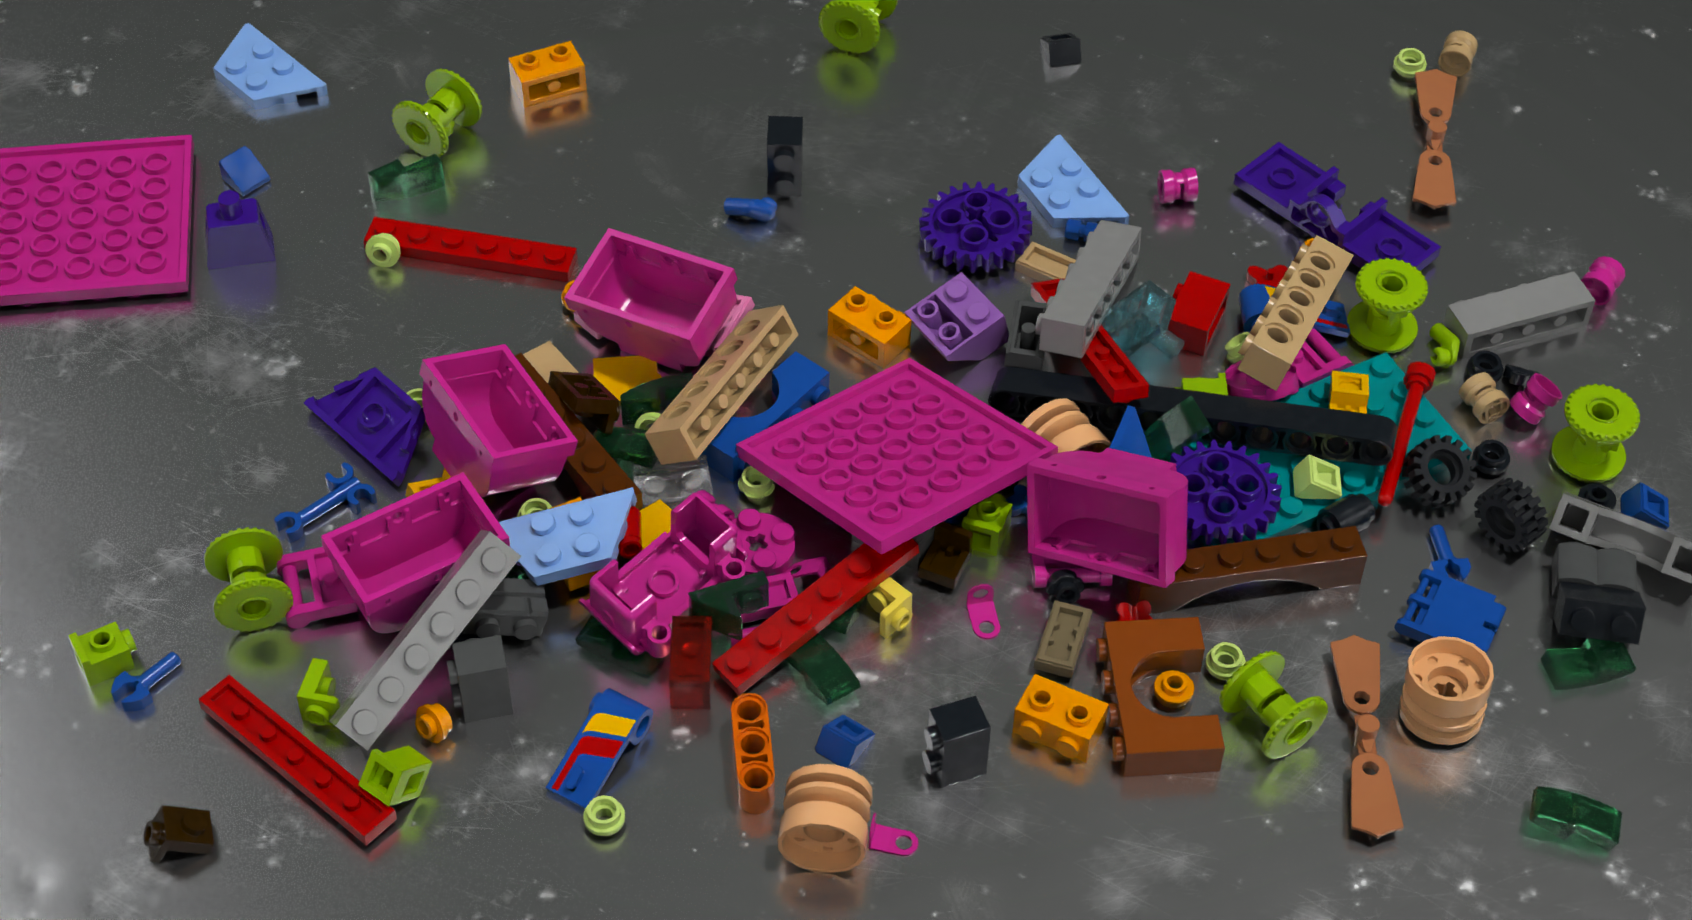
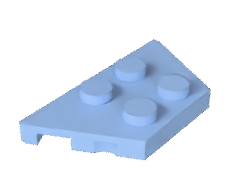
[213,23,328,110]
[1017,134,1130,228]
[499,487,637,586]

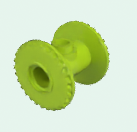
[818,0,898,54]
[391,68,482,159]
[1347,258,1428,354]
[1551,384,1640,483]
[204,527,293,632]
[1219,650,1328,759]

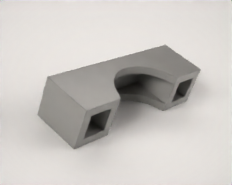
[1549,492,1692,584]

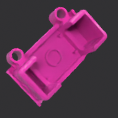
[579,492,748,658]

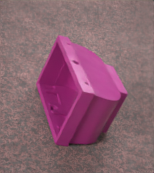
[564,228,737,372]
[419,344,578,497]
[1027,448,1188,588]
[321,472,510,634]

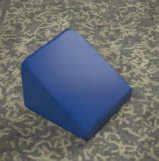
[219,146,271,196]
[1621,482,1669,530]
[815,715,875,768]

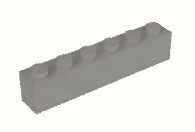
[1035,220,1142,358]
[329,530,521,751]

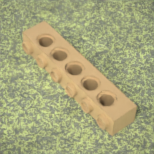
[1237,235,1354,391]
[645,305,799,465]

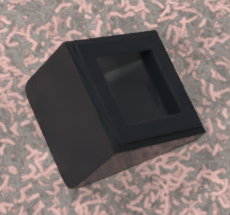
[1040,33,1082,67]

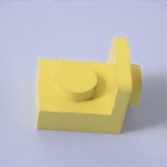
[867,577,913,639]

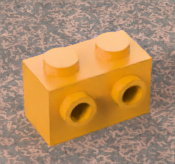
[508,41,587,108]
[828,286,912,369]
[1012,674,1109,763]

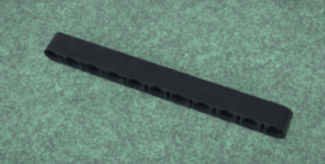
[988,367,1398,466]

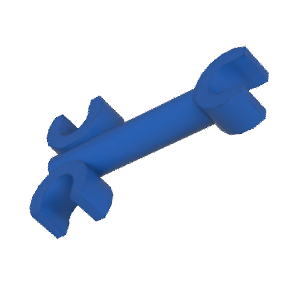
[274,462,377,543]

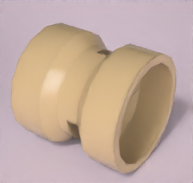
[1438,30,1478,77]
[1459,372,1510,424]

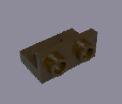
[548,371,620,434]

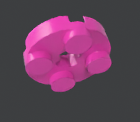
[1225,360,1299,401]
[731,509,795,581]

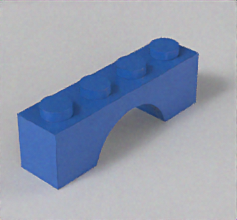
[699,351,830,482]

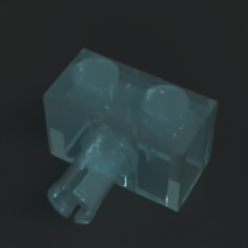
[1101,280,1184,359]

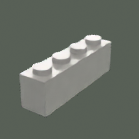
[1443,271,1596,359]

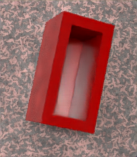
[1160,271,1231,356]

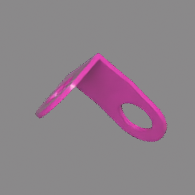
[784,556,832,579]
[966,584,1000,639]
[868,813,918,856]

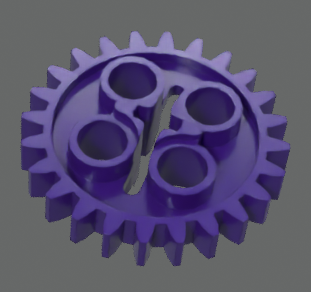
[919,182,1033,273]
[1170,440,1282,545]

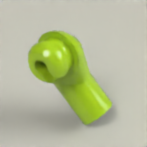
[1429,323,1461,369]

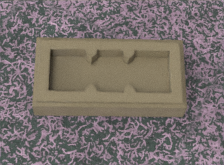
[1034,600,1093,679]

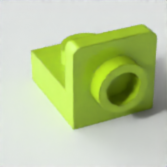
[296,658,340,726]

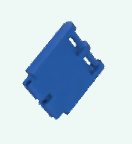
[1394,569,1507,654]

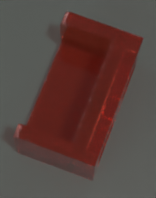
[669,616,713,709]

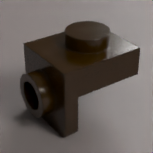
[918,522,973,589]
[143,805,214,863]

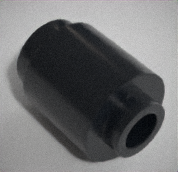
[1317,493,1375,532]

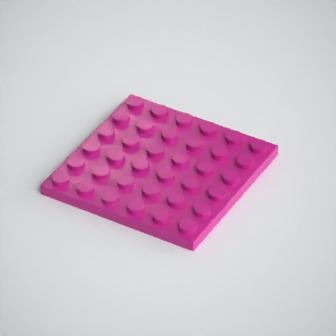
[0,135,194,306]
[736,358,1058,555]

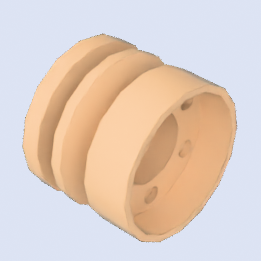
[1021,398,1111,453]
[1399,636,1494,745]
[778,764,873,873]

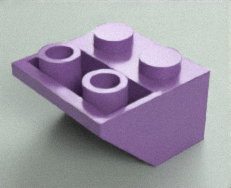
[904,272,1009,361]

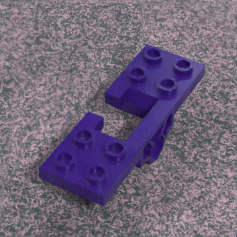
[1233,142,1441,271]

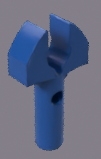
[1429,525,1471,583]
[111,652,181,712]

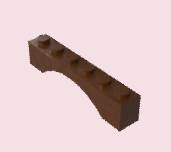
[514,352,643,511]
[1127,526,1368,614]

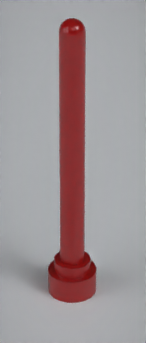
[1377,362,1436,507]

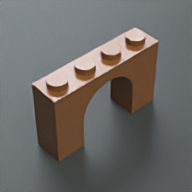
[1096,617,1225,777]

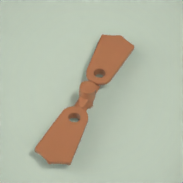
[1412,69,1457,210]
[1330,635,1404,839]

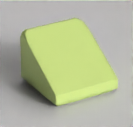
[1293,454,1342,499]

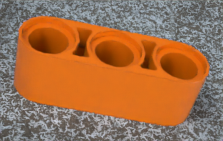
[731,693,775,814]

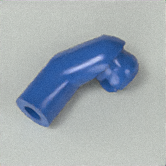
[724,197,777,222]

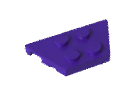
[304,367,425,487]

